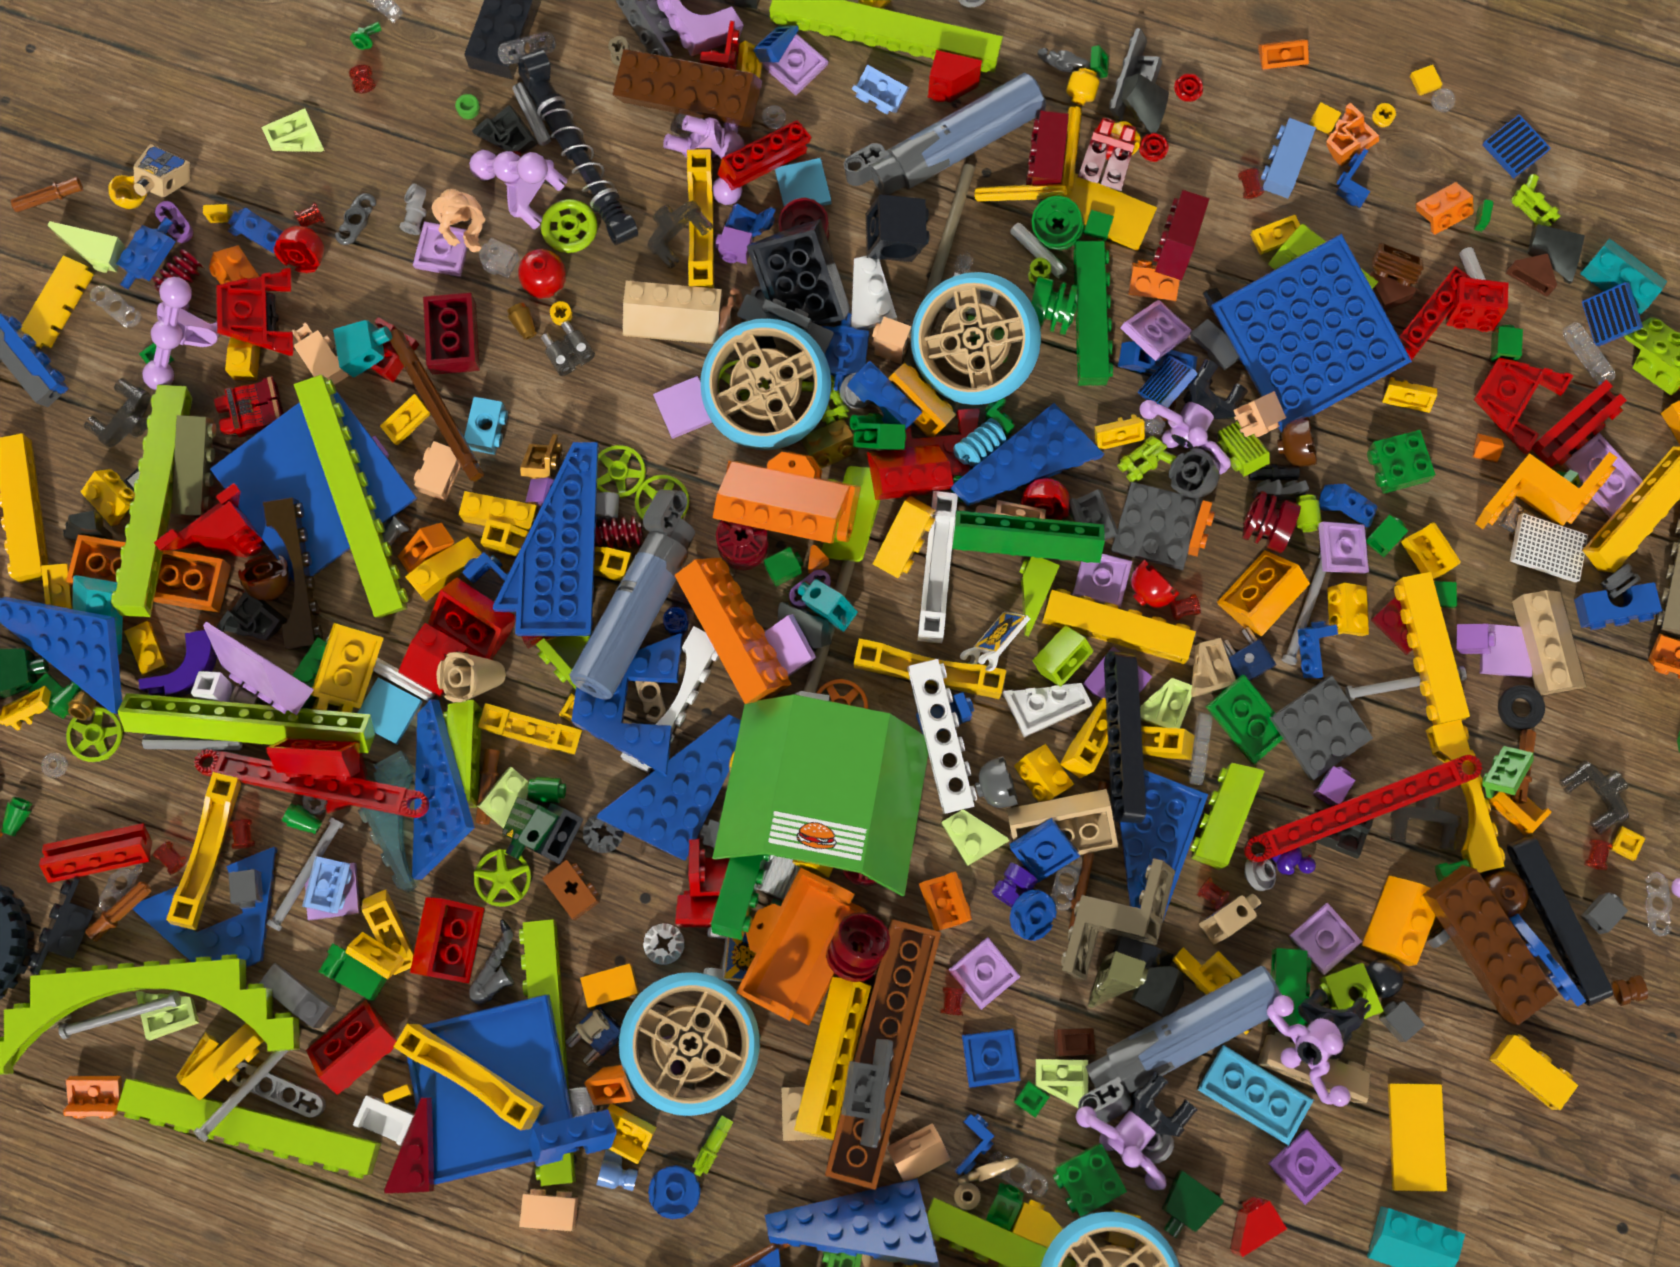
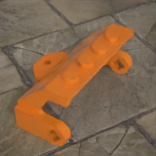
[713,452,861,544]
[736,868,867,1026]

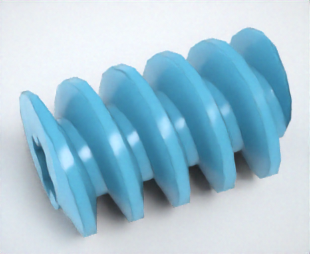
[954,418,1007,467]

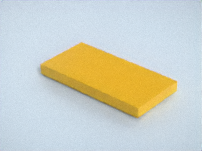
[1066,173,1157,251]
[1388,1084,1447,1191]

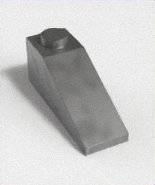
[259,963,336,1029]

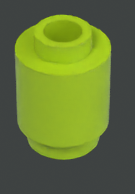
[1296,495,1322,532]

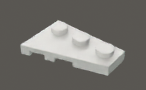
[1003,683,1092,737]

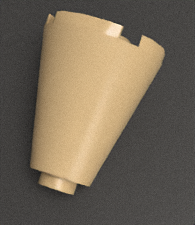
[436,652,506,703]

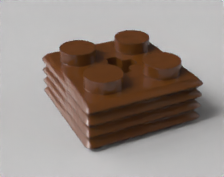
[1372,243,1424,286]

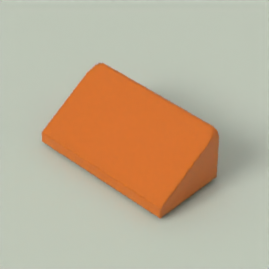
[1258,39,1309,69]

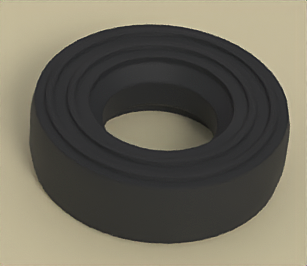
[1498,685,1545,730]

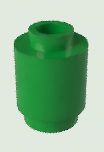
[528,777,566,803]

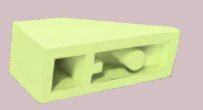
[48,221,125,273]

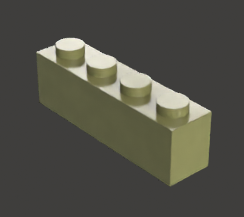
[171,415,216,516]
[1087,952,1148,1008]

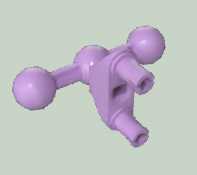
[663,115,745,205]
[469,150,568,229]
[142,277,222,390]

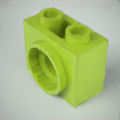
[1319,963,1384,1019]

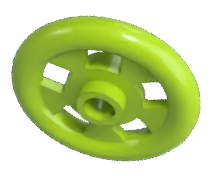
[541,199,598,253]

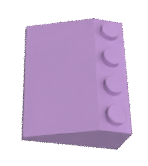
[203,622,314,715]

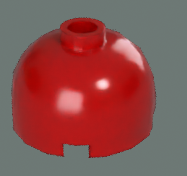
[274,226,324,273]
[518,249,567,299]
[1020,478,1070,521]
[1131,559,1180,608]

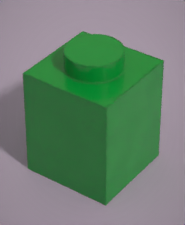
[1490,325,1523,362]
[1366,515,1409,558]
[764,547,804,587]

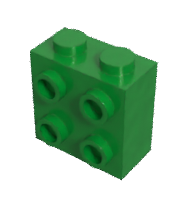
[1367,430,1436,494]
[1052,1143,1127,1217]

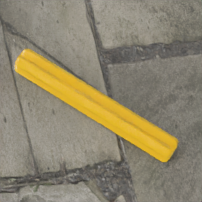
[1061,106,1082,191]
[974,184,1067,201]

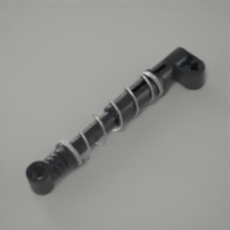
[518,49,638,245]

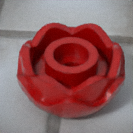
[1174,73,1203,102]
[1139,133,1169,162]

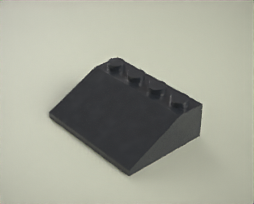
[747,220,850,325]

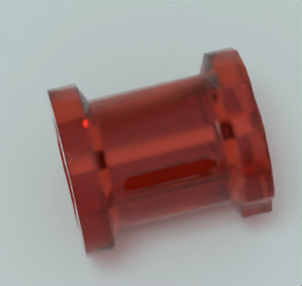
[1238,168,1264,199]
[294,202,325,227]
[1170,594,1201,621]
[229,819,255,849]
[1584,839,1613,871]
[153,841,188,875]
[1196,877,1230,910]
[940,987,966,1016]

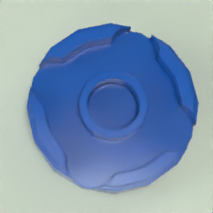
[1010,890,1057,941]
[648,1165,701,1219]

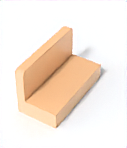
[887,1123,950,1181]

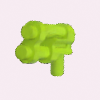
[1511,174,1561,227]
[801,375,849,425]
[1117,436,1177,482]

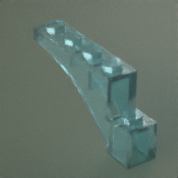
[358,751,417,893]

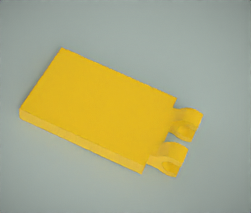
[311,623,383,713]

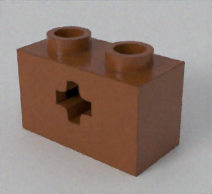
[542,860,600,921]

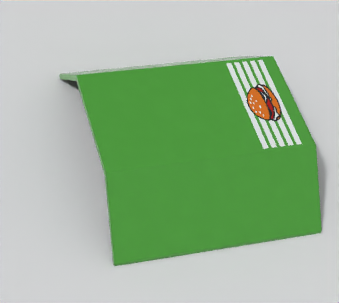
[712,695,928,896]

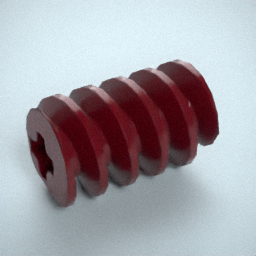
[152,249,205,292]
[595,516,643,549]

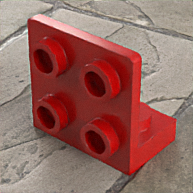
[700,21,740,70]
[1446,277,1509,332]
[689,839,730,897]

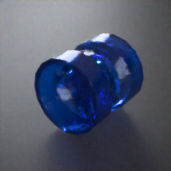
[663,607,689,636]

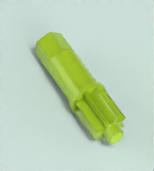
[693,1115,733,1177]

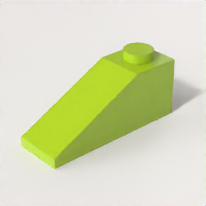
[1019,557,1060,637]

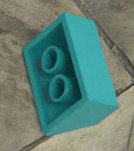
[1580,238,1667,316]
[73,575,123,655]
[1367,1206,1465,1267]

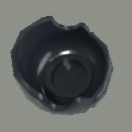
[1366,958,1404,998]

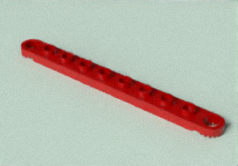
[194,749,430,818]
[1244,755,1482,862]

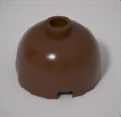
[1277,417,1317,467]
[238,555,291,601]
[1482,870,1529,918]

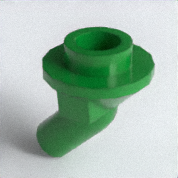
[350,22,382,50]

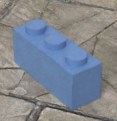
[1261,118,1316,199]

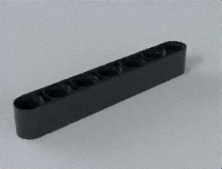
[1104,651,1146,823]
[1507,834,1613,1006]

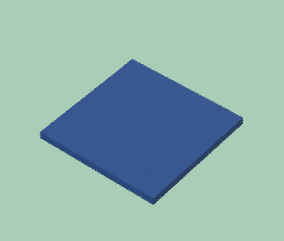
[210,390,417,582]
[402,994,579,1185]

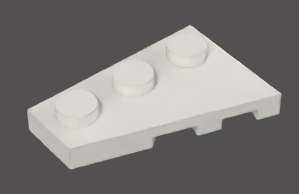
[851,255,897,330]

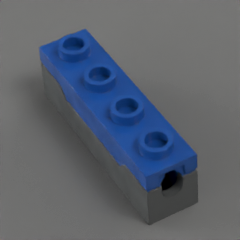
[0,313,69,408]

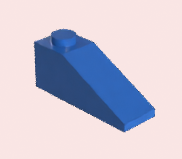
[1118,341,1198,374]

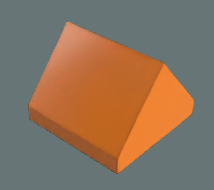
[1473,434,1504,463]
[808,545,829,574]

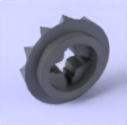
[583,813,623,853]

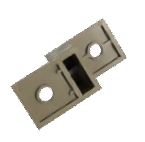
[1061,858,1175,981]

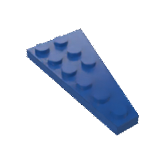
[951,403,1104,506]

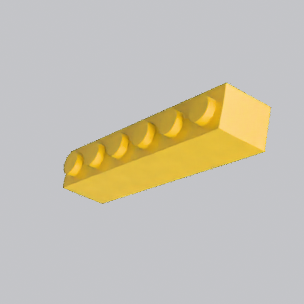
[0,433,49,584]
[1582,446,1680,573]
[1394,572,1470,726]
[1042,589,1196,664]
[794,977,871,1140]

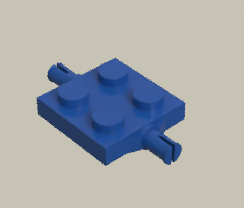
[116,217,175,290]
[821,313,869,391]

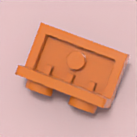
[1416,182,1474,235]
[209,245,260,284]
[1128,260,1180,301]
[1188,500,1215,557]
[1648,633,1680,679]
[919,871,972,931]
[63,1076,122,1119]

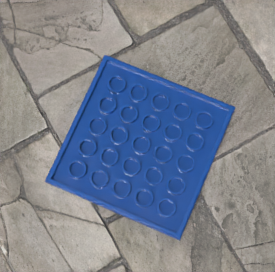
[1211,234,1412,433]

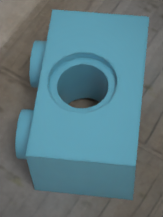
[464,397,508,455]

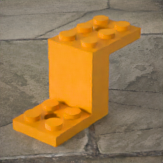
[1475,452,1618,529]

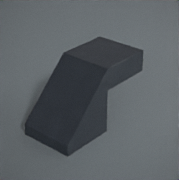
[1113,936,1174,969]

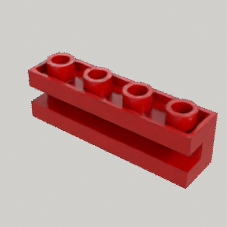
[718,120,812,191]
[1399,266,1471,361]
[1531,380,1627,468]
[39,823,152,883]

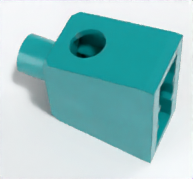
[333,320,392,378]
[798,579,858,632]

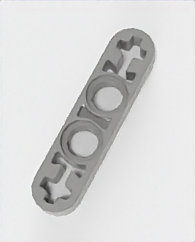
[231,1062,326,1117]

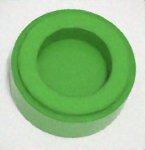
[455,94,480,119]

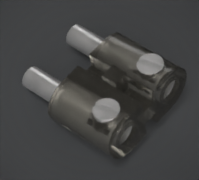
[541,321,595,376]

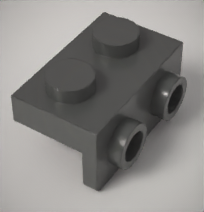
[1069,489,1119,541]

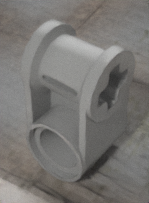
[596,492,620,522]

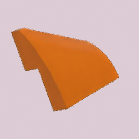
[1326,103,1379,167]

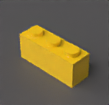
[459,491,539,531]
[873,496,936,578]
[1489,1034,1579,1110]

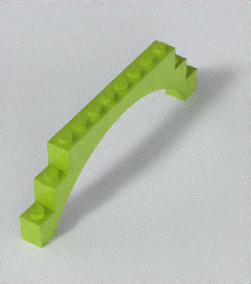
[0,954,300,1075]

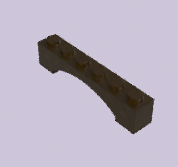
[263,497,323,650]

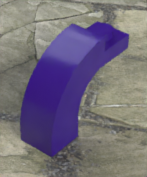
[138,630,217,698]

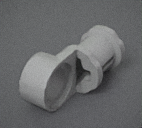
[399,183,427,235]

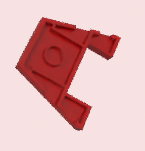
[216,268,293,356]
[1473,357,1574,455]
[905,408,980,479]
[154,483,241,551]

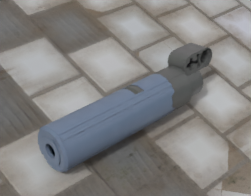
[569,489,695,699]

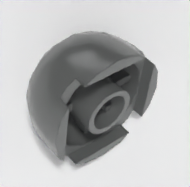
[1169,448,1220,499]
[975,756,1019,808]

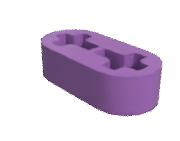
[155,201,193,243]
[789,570,831,609]

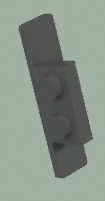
[616,0,679,58]
[1109,28,1162,121]
[737,294,834,354]
[841,1039,894,1148]

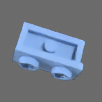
[852,65,909,114]
[302,856,352,914]

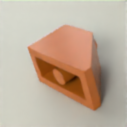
[397,522,454,573]
[584,1065,635,1106]

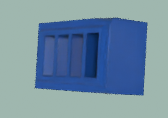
[754,26,799,62]

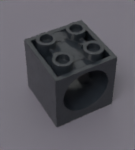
[865,194,930,262]

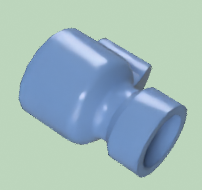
[597,1149,638,1191]

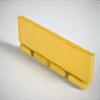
[20,255,94,349]

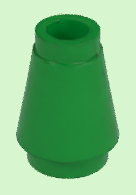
[48,681,82,719]
[1,797,32,836]
[282,803,322,835]

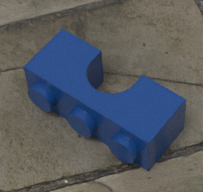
[847,361,922,430]
[1574,582,1662,630]
[528,1110,617,1167]

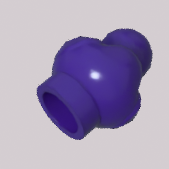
[1271,847,1316,875]

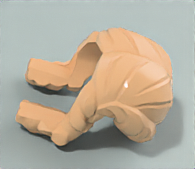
[432,189,485,252]

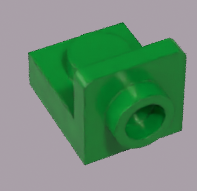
[984,398,1014,439]
[986,1183,1024,1231]

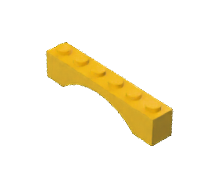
[687,149,714,288]
[481,519,633,582]
[854,638,1006,699]
[1426,720,1505,873]
[166,772,241,930]
[394,1024,544,1131]

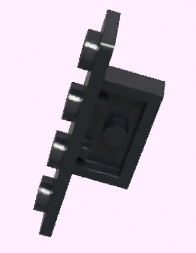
[28,877,94,975]

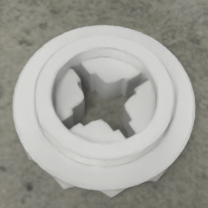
[643,923,684,965]

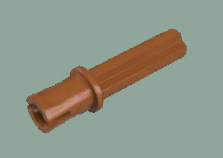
[11,176,83,212]
[1510,729,1536,804]
[475,749,500,825]
[85,882,151,942]

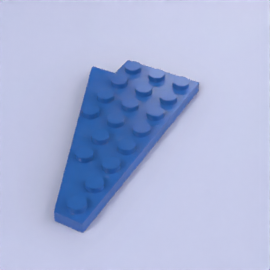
[493,442,599,636]

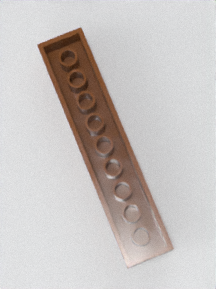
[825,919,941,1190]

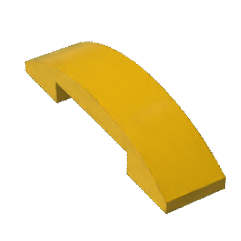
[478,703,582,755]

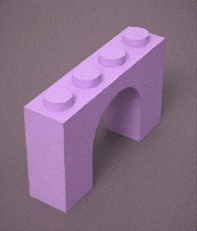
[657,0,743,56]

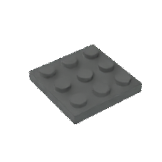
[1112,482,1202,570]
[1269,676,1373,780]

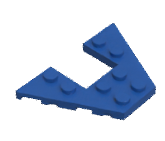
[572,634,683,777]
[133,847,277,968]

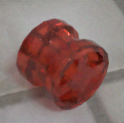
[348,65,376,94]

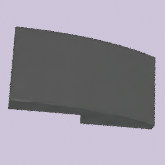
[1190,319,1240,370]
[1252,479,1309,501]

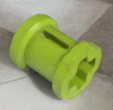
[1028,258,1051,286]

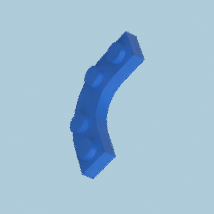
[1509,913,1586,1007]

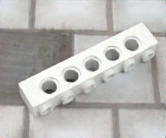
[907,659,977,814]

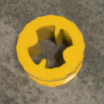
[1372,103,1396,127]
[550,301,572,326]

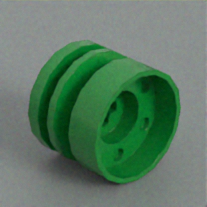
[1031,196,1084,251]
[1031,276,1078,335]

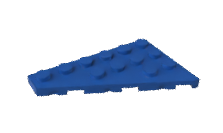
[0,597,122,714]
[412,699,475,880]
[597,715,741,861]
[1120,770,1208,923]
[765,1179,939,1267]

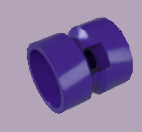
[991,863,1038,908]

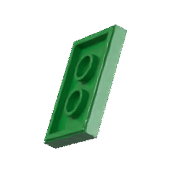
[1205,675,1283,764]

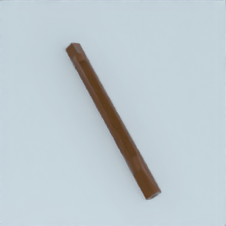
[390,329,484,482]

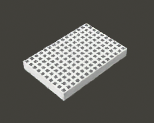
[1510,513,1588,582]

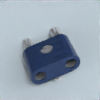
[1223,627,1277,681]
[566,1005,621,1066]

